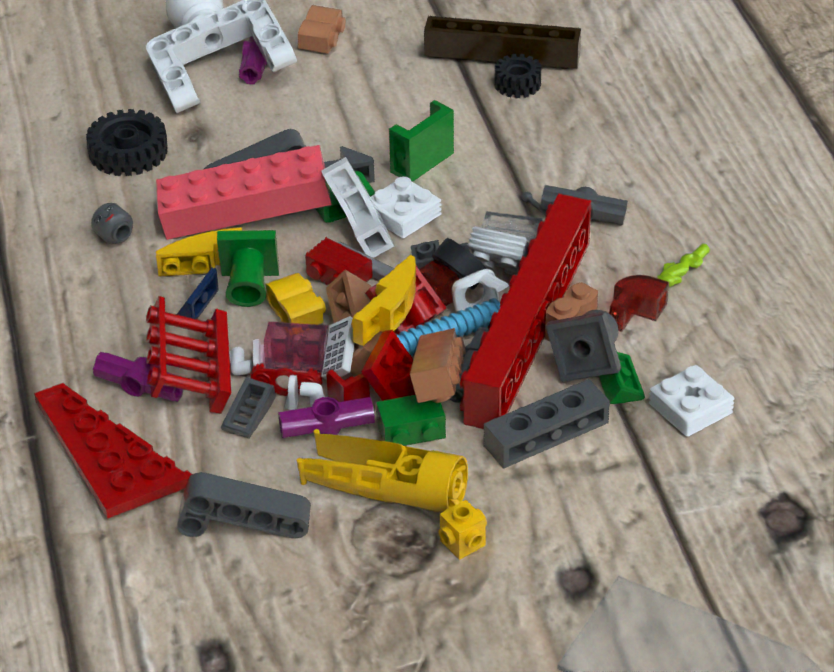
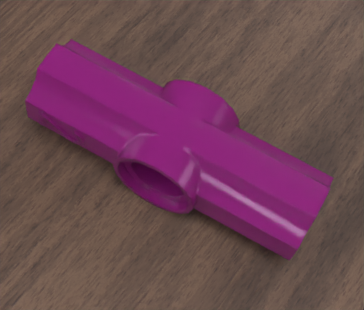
[239,36,268,84]
[93,352,183,402]
[278,397,375,438]

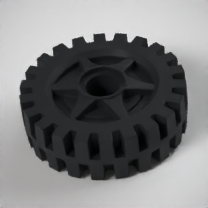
[86,109,168,176]

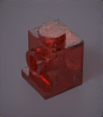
[419,259,459,306]

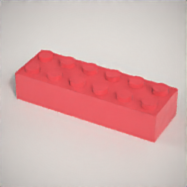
[156,145,331,240]

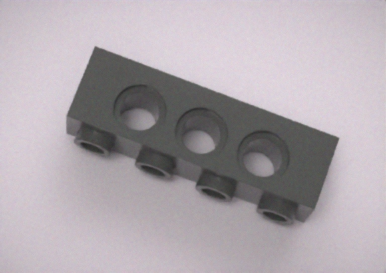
[484,379,610,469]

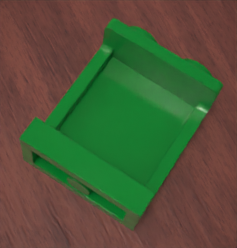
[389,100,454,182]

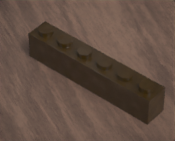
[424,16,581,69]

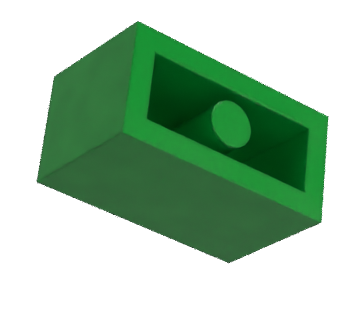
[376,395,446,446]

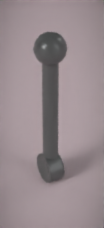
[522,192,547,216]

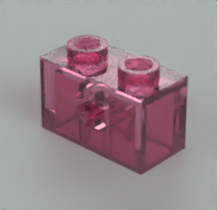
[264,321,328,372]

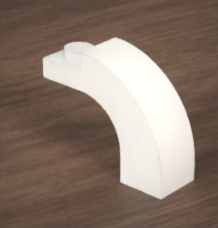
[321,157,394,258]

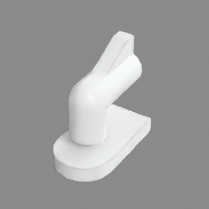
[229,339,269,376]
[284,375,325,410]

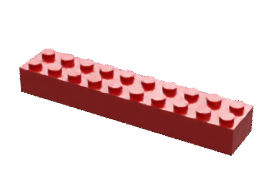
[460,193,591,429]

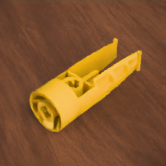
[296,429,468,513]

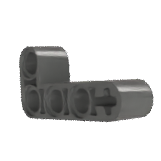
[204,129,306,169]
[177,472,311,538]

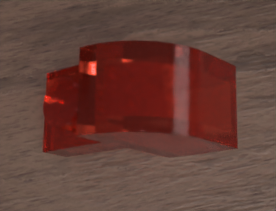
[609,275,669,332]

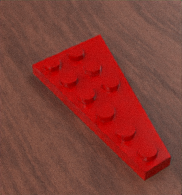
[34,383,193,519]

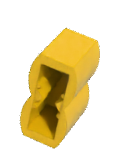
[266,273,326,334]

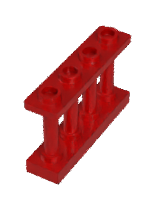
[146,296,231,414]

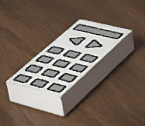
[322,316,355,380]

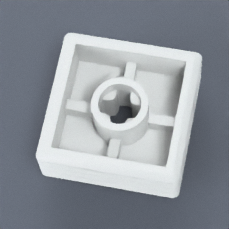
[370,176,442,238]
[467,226,529,275]
[649,365,735,436]

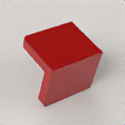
[326,369,370,402]

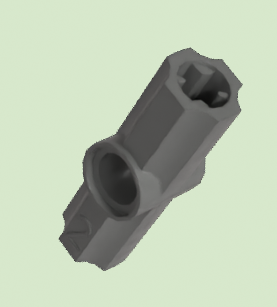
[540,185,628,225]

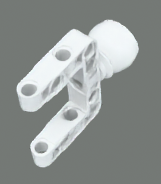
[146,0,297,113]

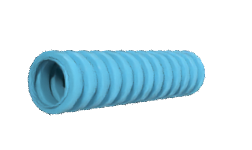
[396,298,500,356]

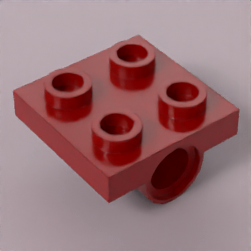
[365,266,447,335]
[361,329,416,401]

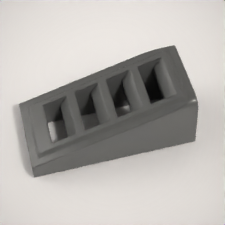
[221,377,276,439]

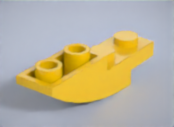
[156,227,242,276]
[351,255,416,346]

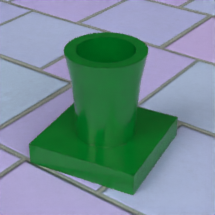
[217,230,279,307]

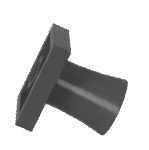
[546,310,621,382]

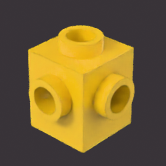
[438,500,487,560]

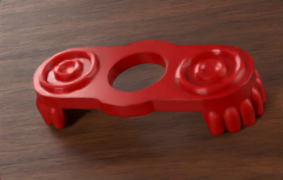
[250,363,323,396]

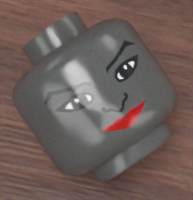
[91,203,133,244]

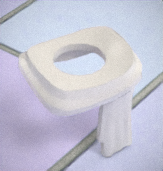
[452,269,509,313]

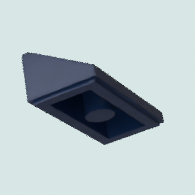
[176,267,219,319]

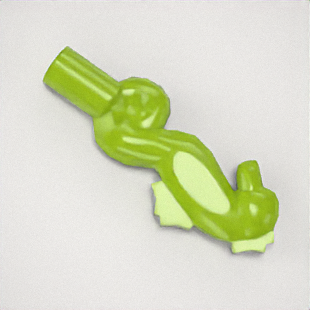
[657,243,710,287]

